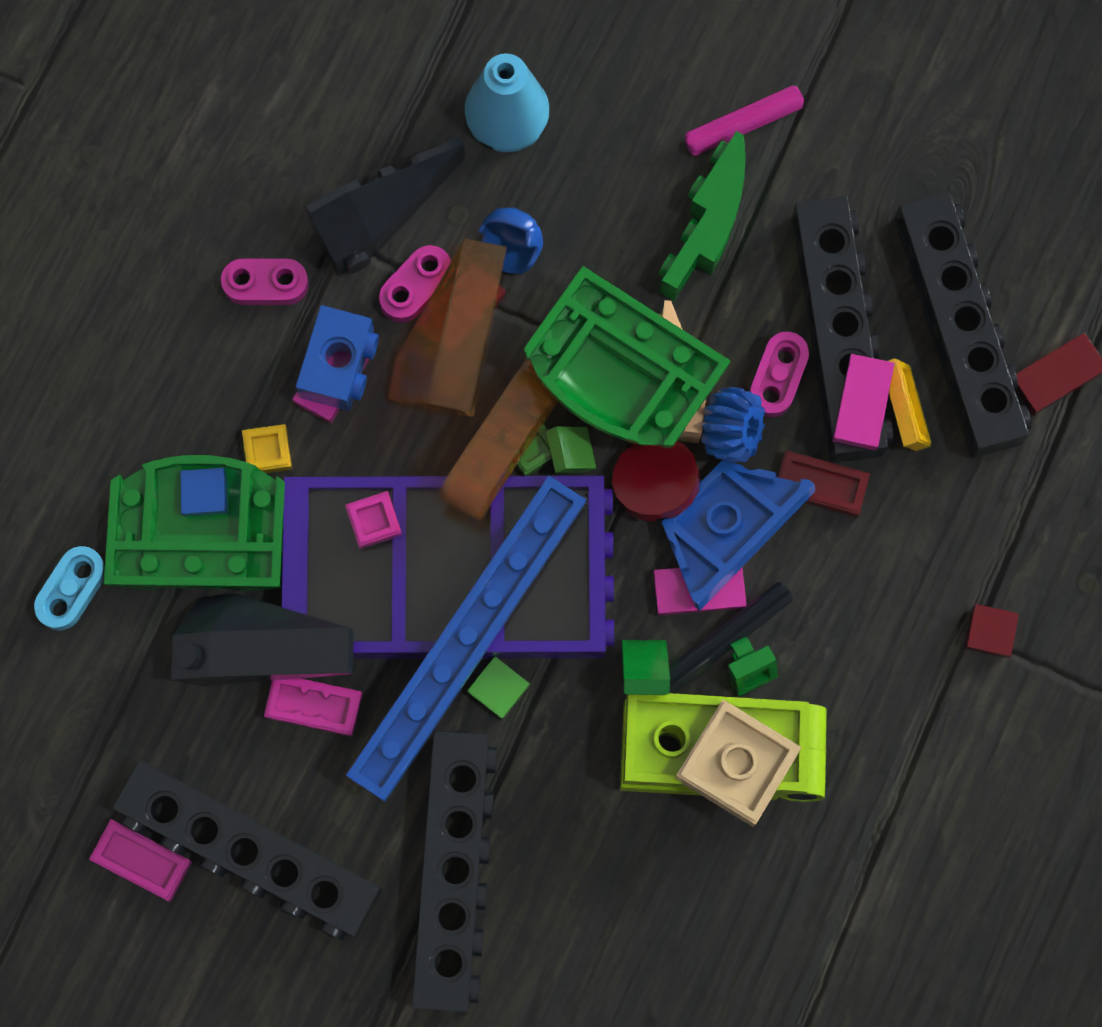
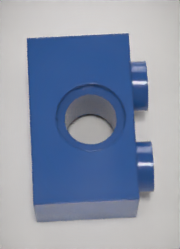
[296,305,379,412]

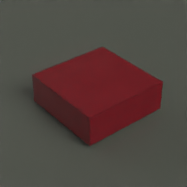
[965,604,1019,658]

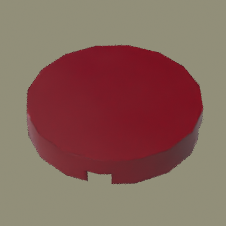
[612,441,700,521]

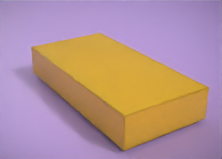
[888,359,932,451]

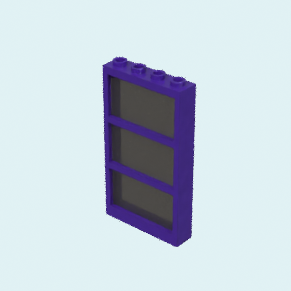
[282,476,614,659]

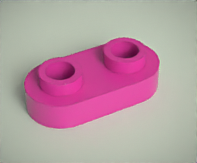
[379,245,452,323]
[221,259,309,305]
[750,332,809,418]

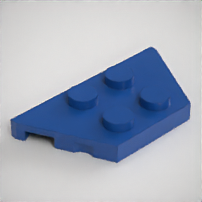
[662,461,816,611]

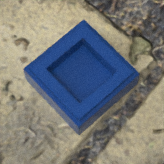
[180,468,228,517]

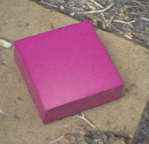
[345,491,402,549]

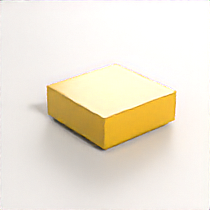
[242,424,292,473]

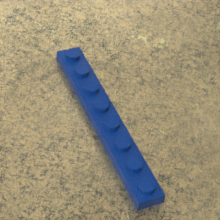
[346,476,586,802]

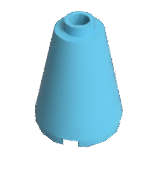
[465,53,549,152]

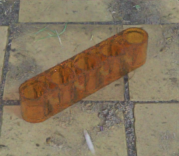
[439,358,558,520]

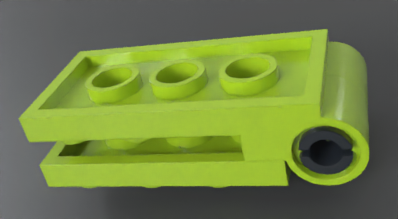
[620,693,827,802]

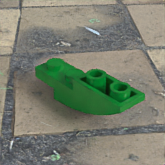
[658,131,746,301]

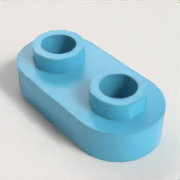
[34,546,105,631]

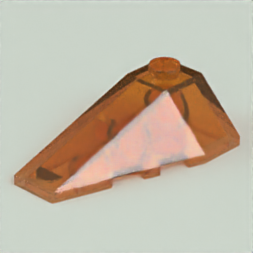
[388,238,507,417]

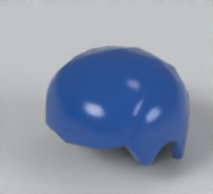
[478,208,543,275]

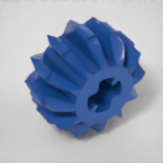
[701,387,766,463]

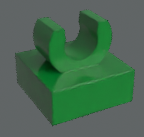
[728,637,778,696]

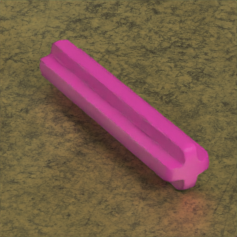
[684,86,804,156]

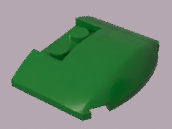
[523,266,731,448]
[104,455,285,591]

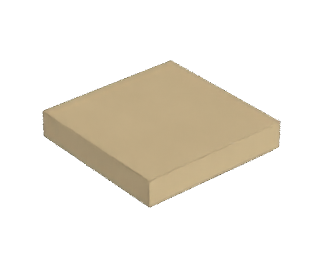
[675,700,802,827]

